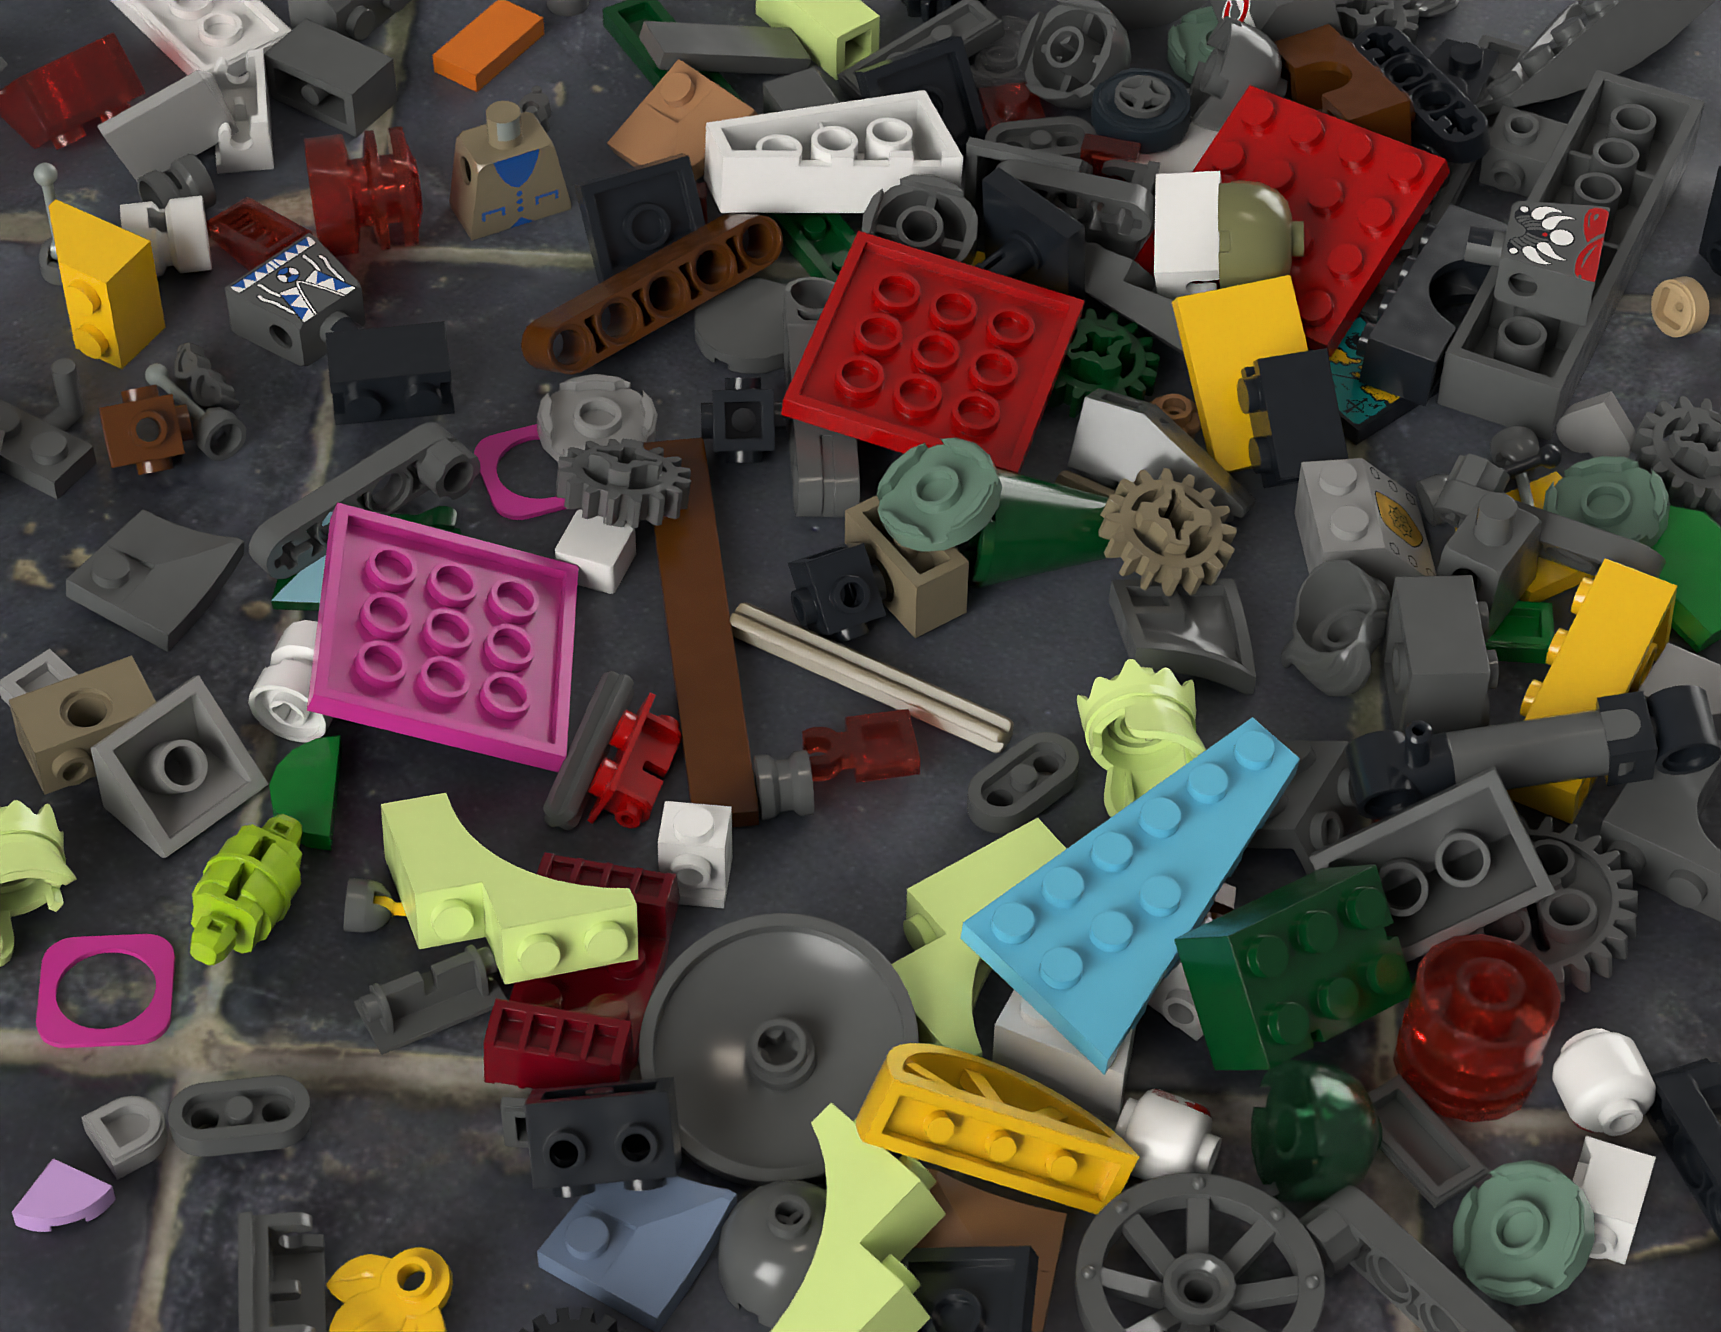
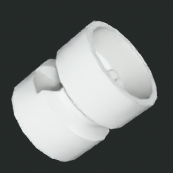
[120,196,212,276]
[248,620,333,743]

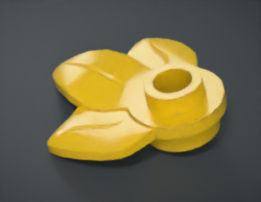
[326,1247,453,1332]

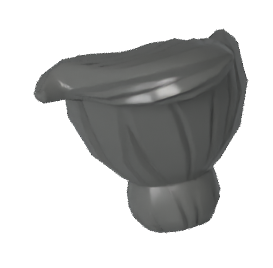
[1281,560,1391,697]

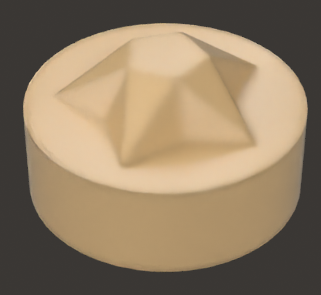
[1651,276,1710,337]

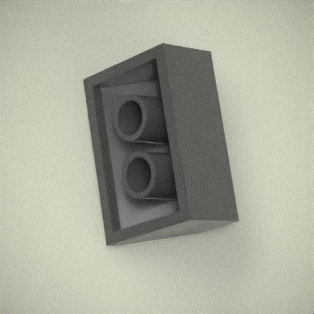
[1309,766,1556,962]

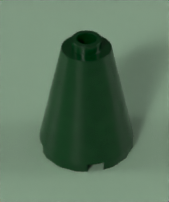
[958,468,1110,588]

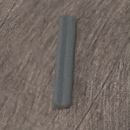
[543,670,634,831]

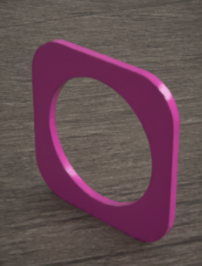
[474,424,567,520]
[36,934,175,1048]

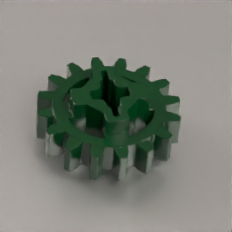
[1048,309,1159,418]

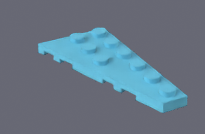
[960,717,1300,1075]

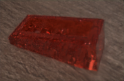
[206,197,313,271]

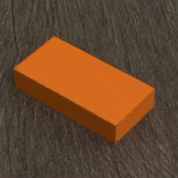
[432,0,544,92]

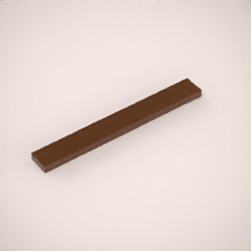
[644,437,759,828]

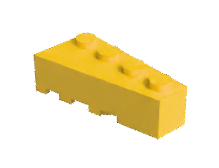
[1507,558,1677,824]

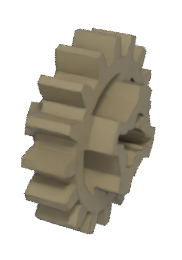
[1098,468,1237,596]

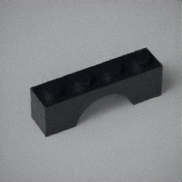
[1356,204,1508,406]

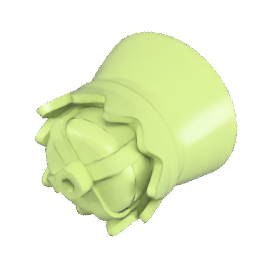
[1077,659,1206,817]
[0,800,76,967]

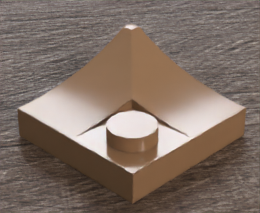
[607,59,758,180]
[914,1168,1067,1332]

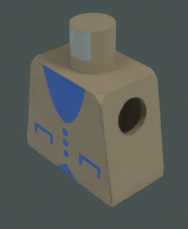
[449,101,571,240]

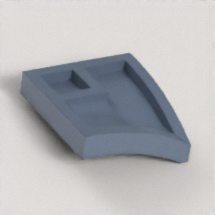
[537,1176,737,1332]

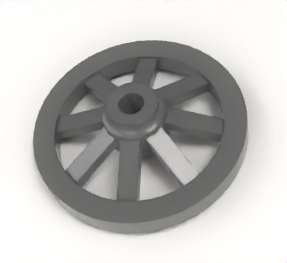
[1074,1173,1325,1332]

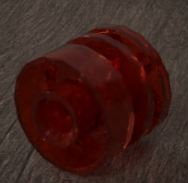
[1393,934,1561,1122]

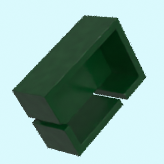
[1174,864,1415,1070]

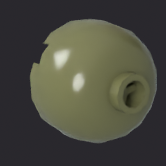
[1218,181,1304,289]

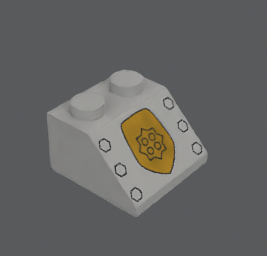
[1294,458,1436,598]

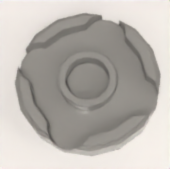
[537,374,658,462]

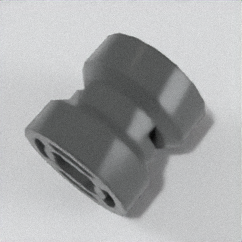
[137,154,216,210]

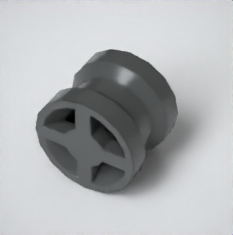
[754,750,814,820]

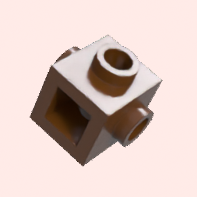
[98,385,194,475]

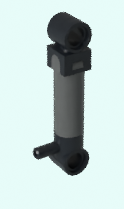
[1346,685,1721,820]

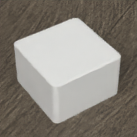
[555,509,636,594]

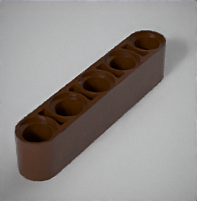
[521,213,783,375]

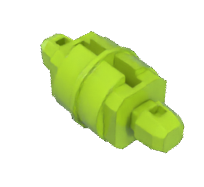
[190,814,302,966]

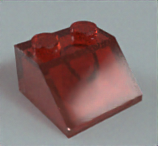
[0,32,146,150]

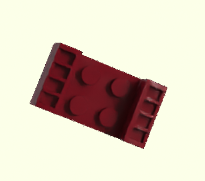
[484,852,680,1089]

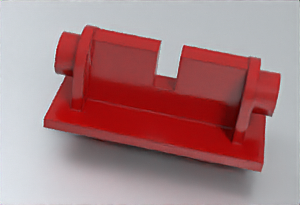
[587,692,682,829]

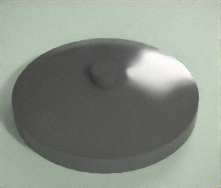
[639,913,919,1188]

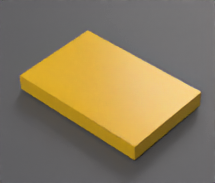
[1172,275,1309,473]

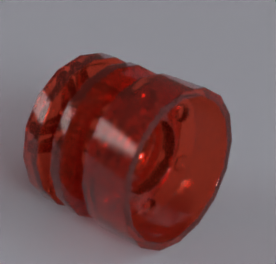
[304,126,423,257]

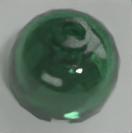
[1251,1060,1383,1203]

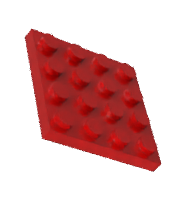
[1134,85,1450,357]
[781,230,1085,474]

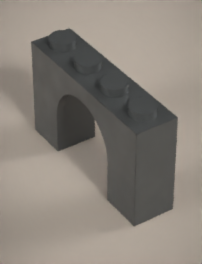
[1599,740,1721,922]

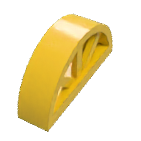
[856,1043,1139,1215]

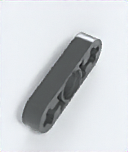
[996,159,1155,242]

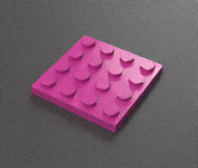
[307,502,579,772]

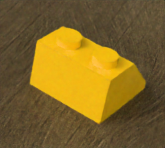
[48,199,165,369]

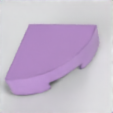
[12,1159,116,1232]

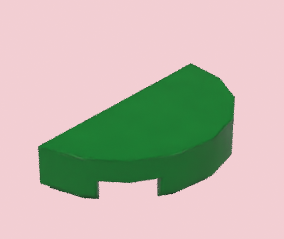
[269,735,342,851]

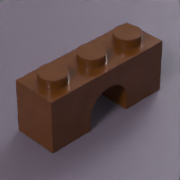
[1274,24,1415,146]

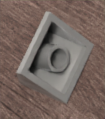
[98,70,239,181]
[91,675,269,858]

